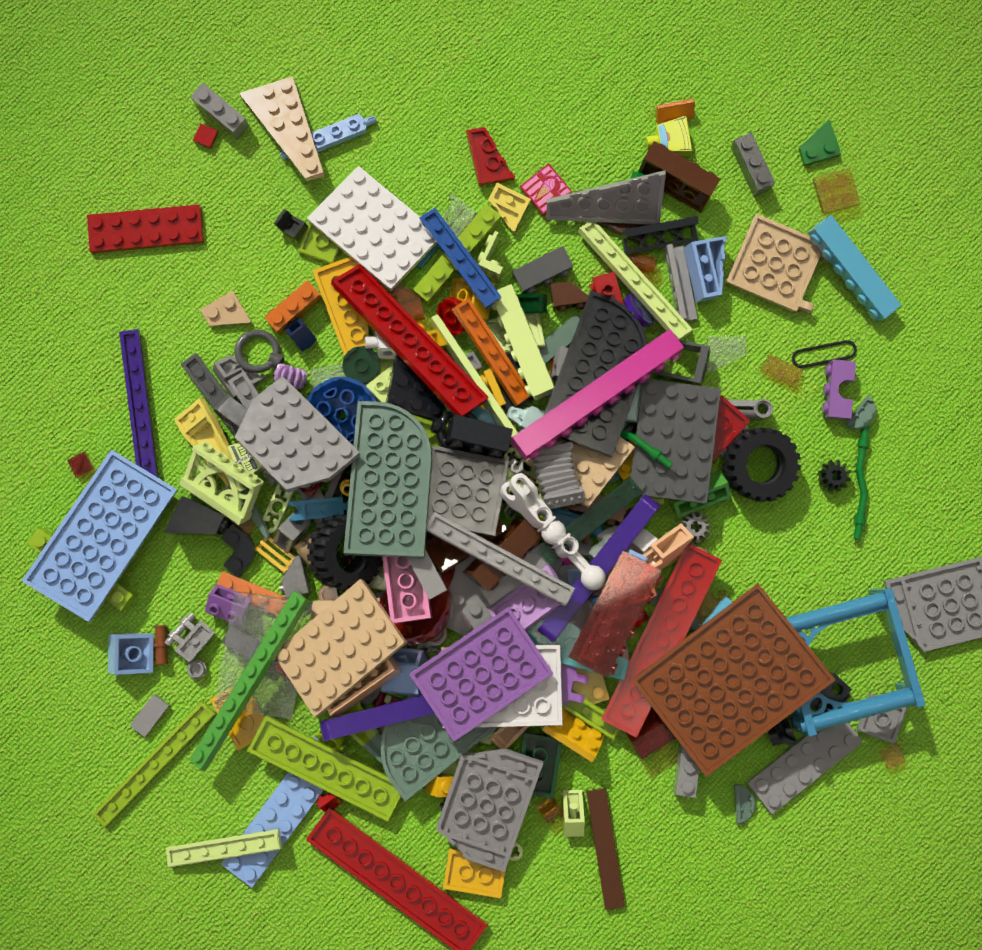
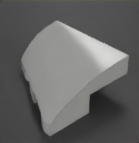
[213,355,266,399]

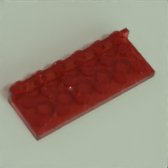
[568,551,663,677]

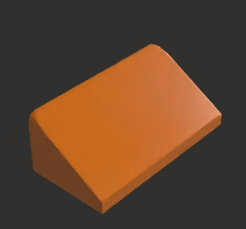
[655,99,695,125]

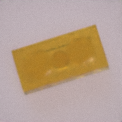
[760,353,804,388]

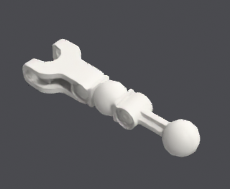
[500,473,606,590]

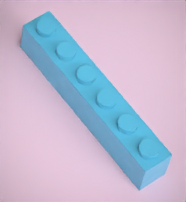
[807,215,901,321]

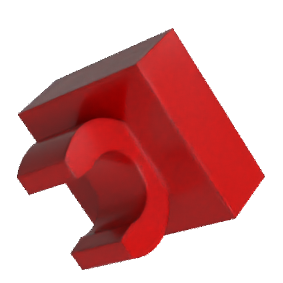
[317,792,343,812]

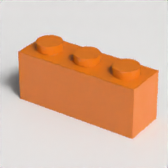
[264,280,323,335]

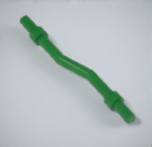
[853,425,870,540]
[620,429,673,469]

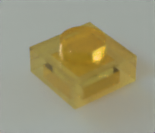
[879,743,906,769]

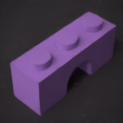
[822,360,856,421]

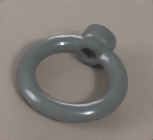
[234,330,285,373]

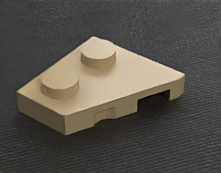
[200,291,252,327]

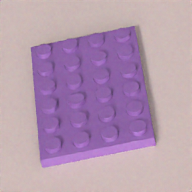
[409,607,553,742]

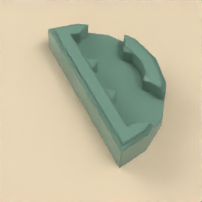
[845,395,877,430]
[734,784,756,824]

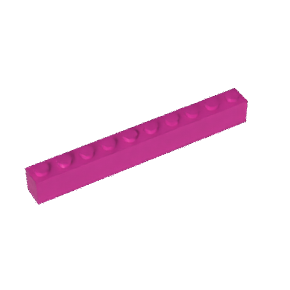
[511,329,684,461]

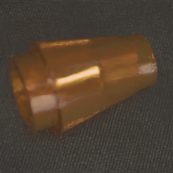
[629,254,657,274]

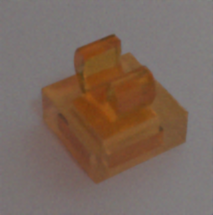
[537,798,563,824]

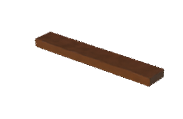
[586,788,625,910]

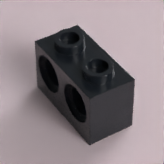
[810,672,852,712]

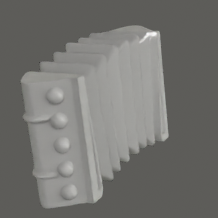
[534,441,585,509]

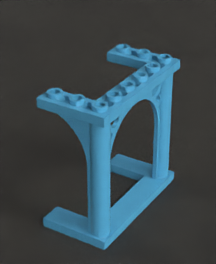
[787,588,925,737]

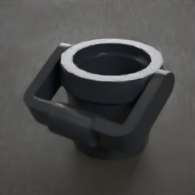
[767,717,797,746]

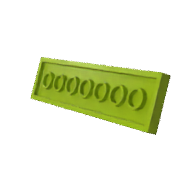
[247,715,401,822]

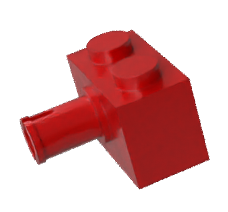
[589,272,624,305]

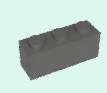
[731,132,775,197]
[512,246,574,294]

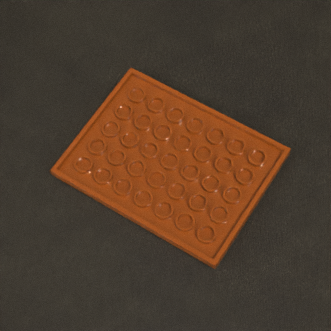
[632,583,835,777]

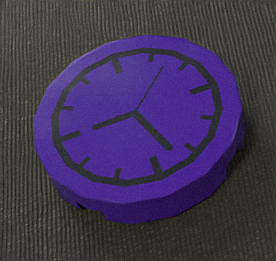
[624,293,654,328]

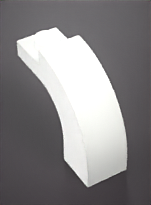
[588,525,658,562]

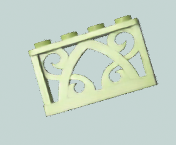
[179,442,264,525]

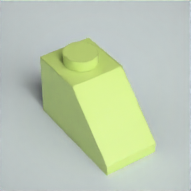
[563,790,585,837]

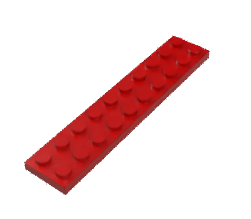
[331,264,489,417]
[601,544,722,738]
[306,807,488,950]

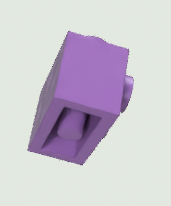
[205,584,252,626]

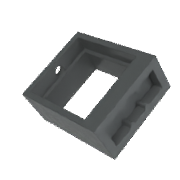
[654,340,711,386]

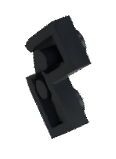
[220,523,255,577]

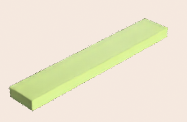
[166,829,282,867]

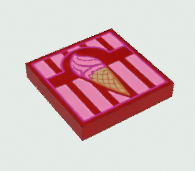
[519,163,572,216]

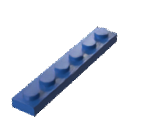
[419,208,501,310]

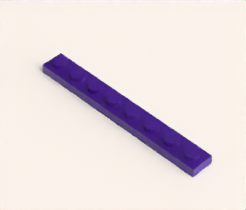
[119,329,159,478]

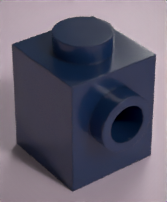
[284,317,317,352]

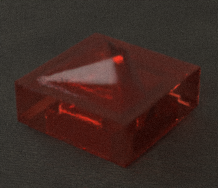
[67,451,95,478]

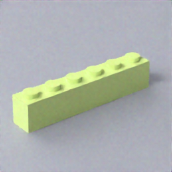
[492,284,554,401]

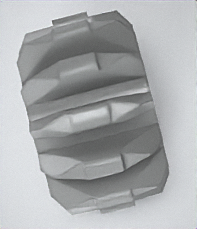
[679,512,712,544]

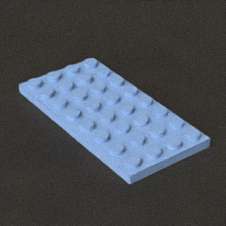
[22,450,178,622]

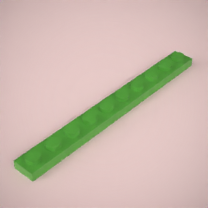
[189,590,310,771]

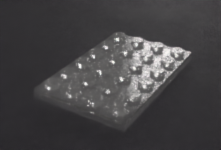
[213,591,313,719]

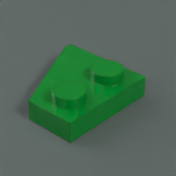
[798,120,841,166]

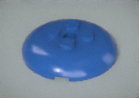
[307,377,377,444]

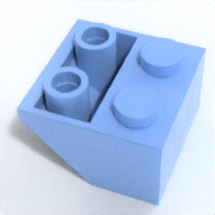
[381,648,428,696]

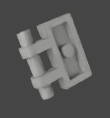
[164,613,215,663]

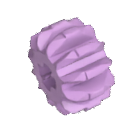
[274,364,307,389]

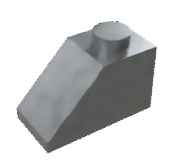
[280,555,311,598]

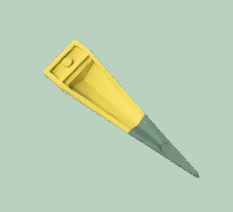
[174,398,270,539]

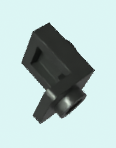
[274,209,308,241]

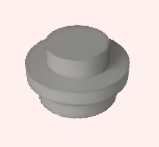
[187,660,207,679]

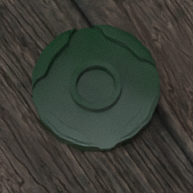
[342,346,381,384]

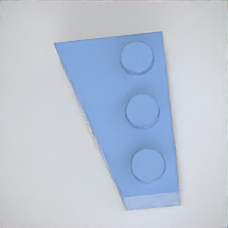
[684,236,727,303]

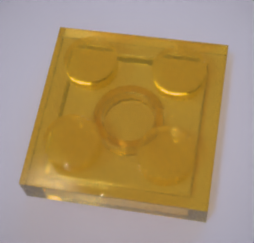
[812,168,861,215]

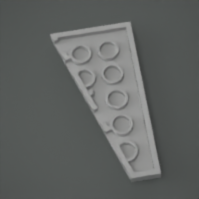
[546,171,666,224]

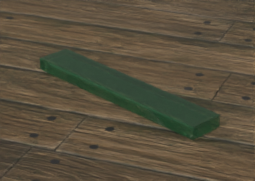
[538,477,643,565]

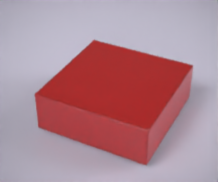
[193,123,219,149]

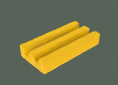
[255,536,295,573]

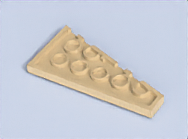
[239,76,325,181]

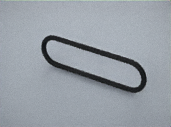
[792,340,857,368]

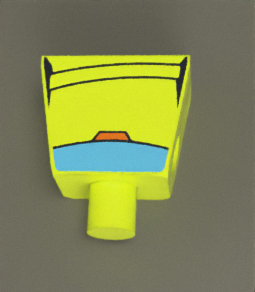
[646,116,692,157]

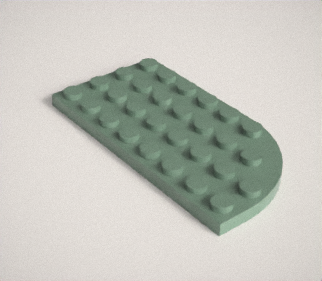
[344,401,432,558]
[381,692,497,801]

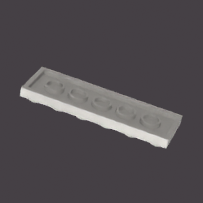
[747,723,863,814]

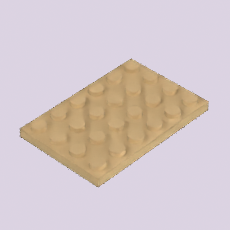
[276,579,407,717]

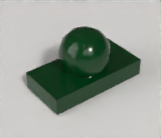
[517,294,547,313]

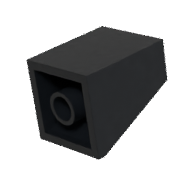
[165,496,232,535]

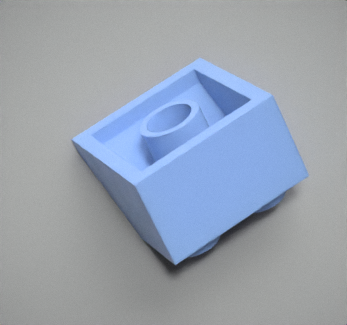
[108,633,154,675]

